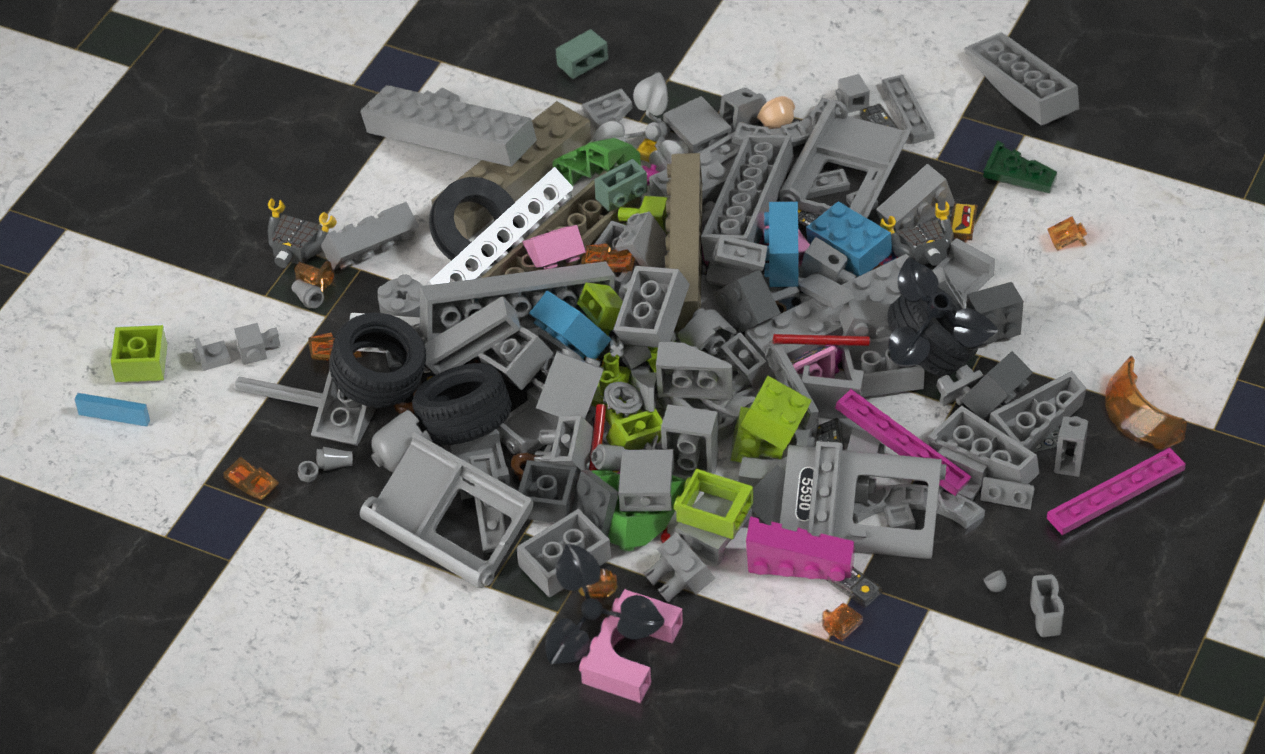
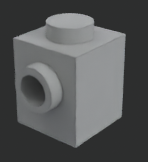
[836,74,870,113]

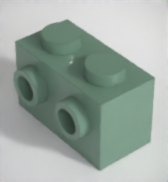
[556,29,608,79]
[594,159,647,212]

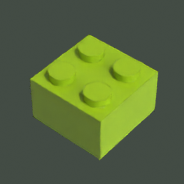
[111,325,168,382]
[740,376,812,450]

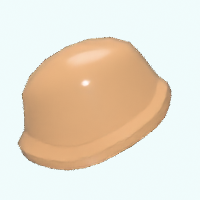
[757,96,795,129]

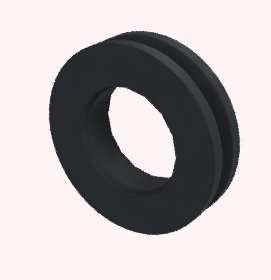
[429,177,519,268]

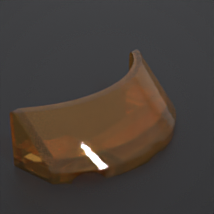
[1105,356,1187,449]

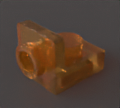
[1047,216,1088,251]
[295,261,334,292]
[822,602,863,641]

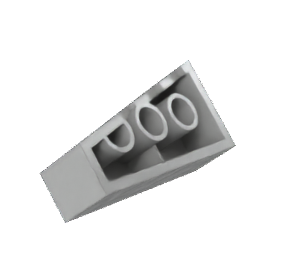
[321,202,419,270]
[989,371,1087,451]
[928,406,1039,484]

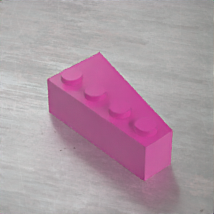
[746,516,855,581]

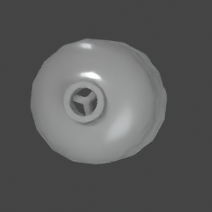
[371,410,433,472]

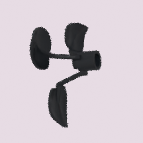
[888,257,998,367]
[546,544,665,664]

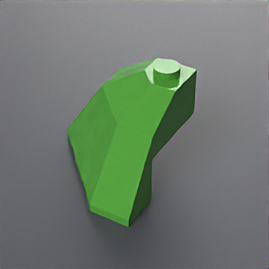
[552,138,641,186]
[592,470,686,551]

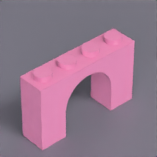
[579,589,683,703]

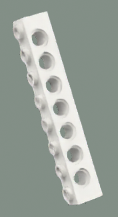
[426,167,573,285]

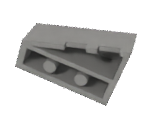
[876,164,955,232]

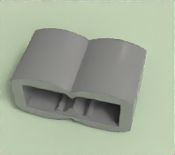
[1030,574,1064,637]

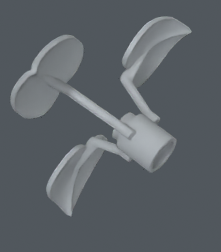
[593,73,684,172]

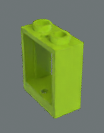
[674,469,753,540]

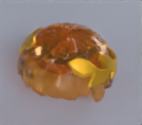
[578,569,617,599]

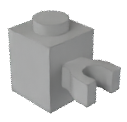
[234,323,281,365]

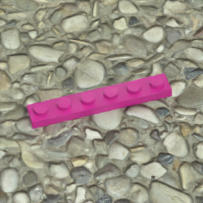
[835,389,971,496]
[1047,448,1185,535]

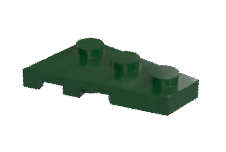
[983,140,1057,194]

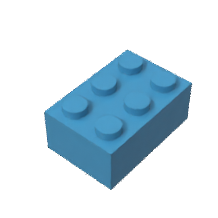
[764,202,798,287]
[806,202,892,277]
[529,291,612,360]

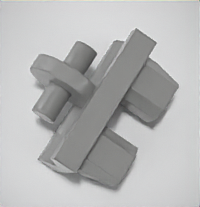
[936,365,984,407]

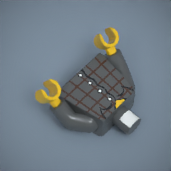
[267,199,337,268]
[880,202,954,265]

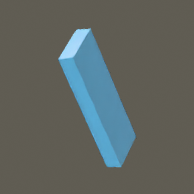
[75,393,150,427]

